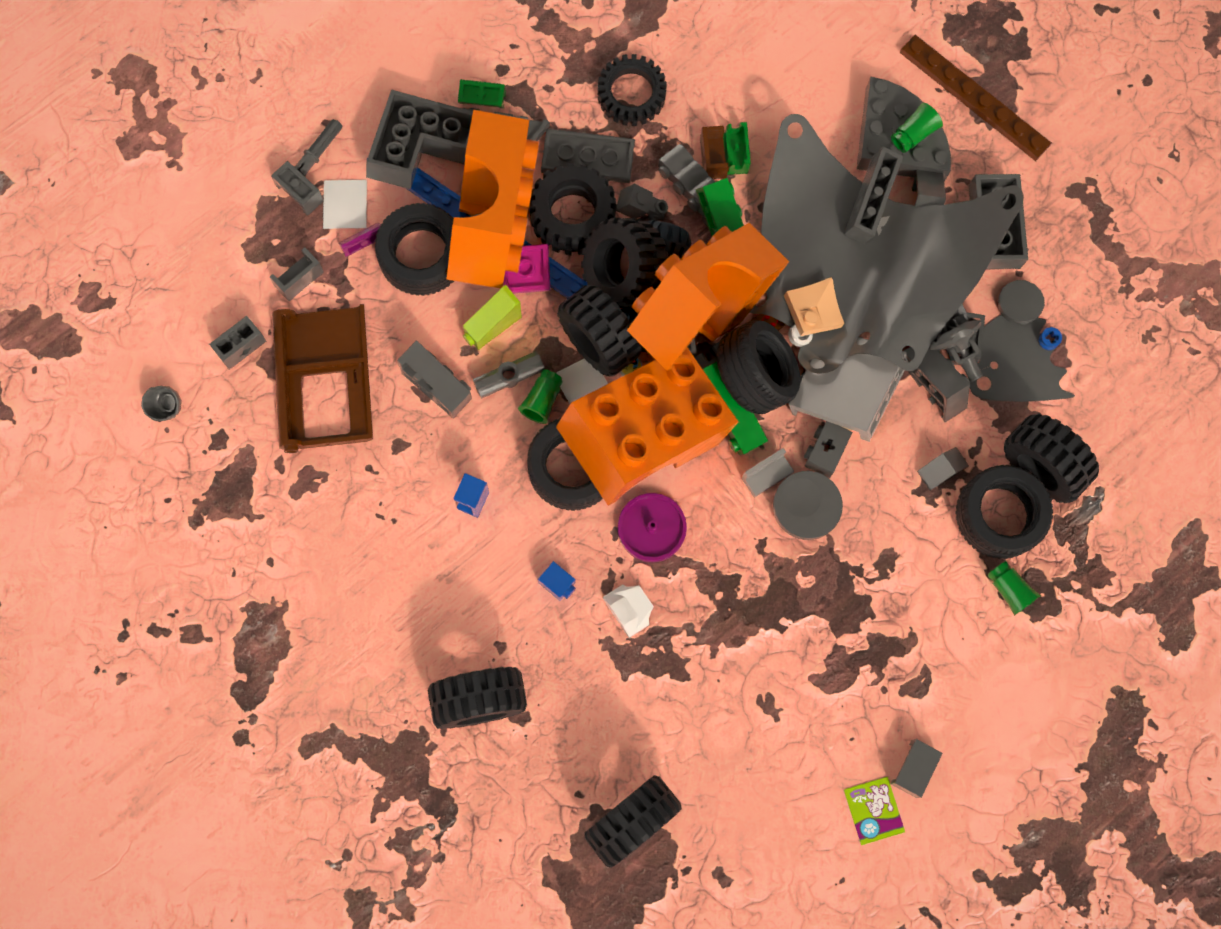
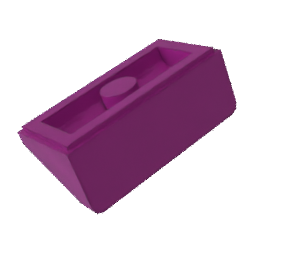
[338,223,381,257]

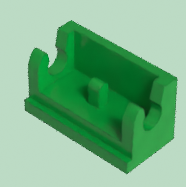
[458,79,506,109]
[723,122,751,175]

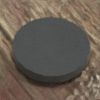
[773,471,843,540]

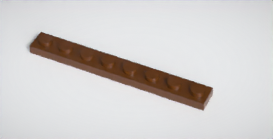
[900,34,1052,161]

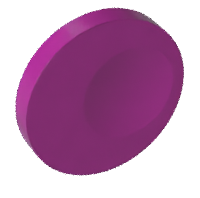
[618,493,687,562]

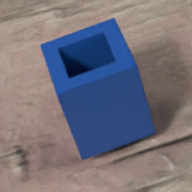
[538,561,576,601]

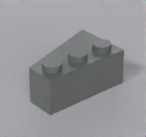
[397,340,472,419]
[904,347,970,423]

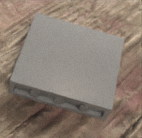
[788,337,908,442]

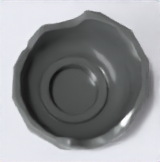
[141,386,182,421]

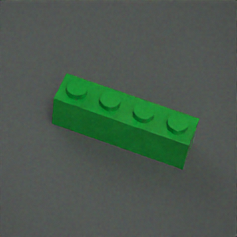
[695,178,744,236]
[702,361,768,455]

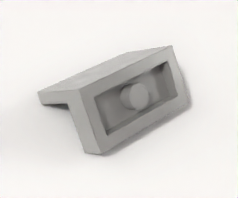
[741,448,794,498]

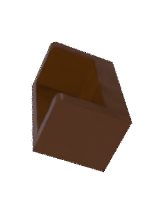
[700,126,729,179]

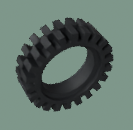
[597,54,667,126]

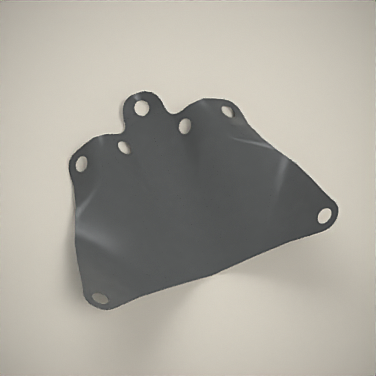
[750,114,1024,374]

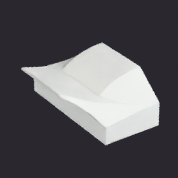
[602,584,654,638]

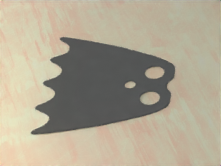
[961,315,1075,402]

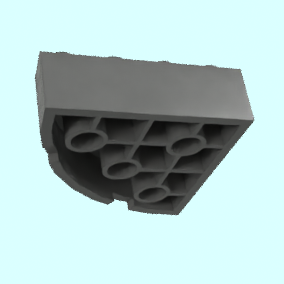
[856,77,951,182]

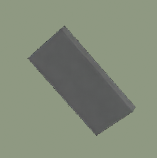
[541,129,635,183]

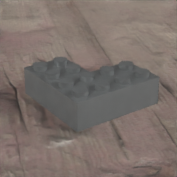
[366,89,473,190]
[968,174,1028,270]

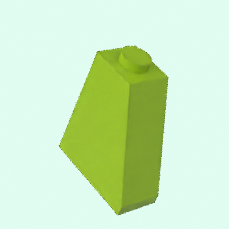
[463,285,522,350]

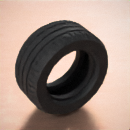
[375,203,454,296]
[716,320,800,414]
[527,418,603,511]
[955,465,1053,559]

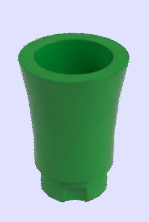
[891,102,943,153]
[518,370,563,424]
[988,561,1041,616]

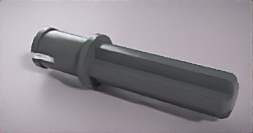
[294,119,343,176]

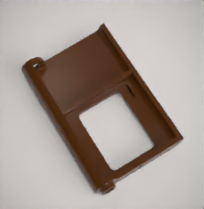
[272,304,373,454]

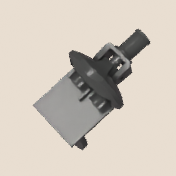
[929,304,983,382]

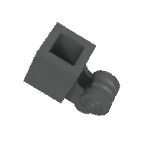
[616,184,668,221]

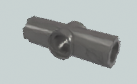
[473,351,545,399]

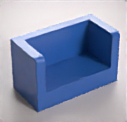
[454,473,489,518]

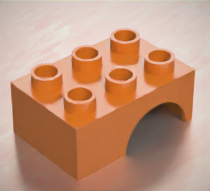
[447,110,539,289]
[627,223,789,371]
[556,348,738,506]

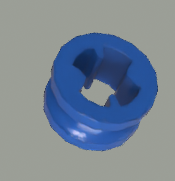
[1038,327,1062,350]

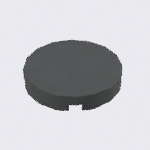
[998,280,1045,325]

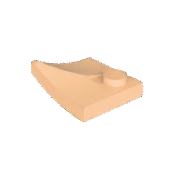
[784,277,845,336]

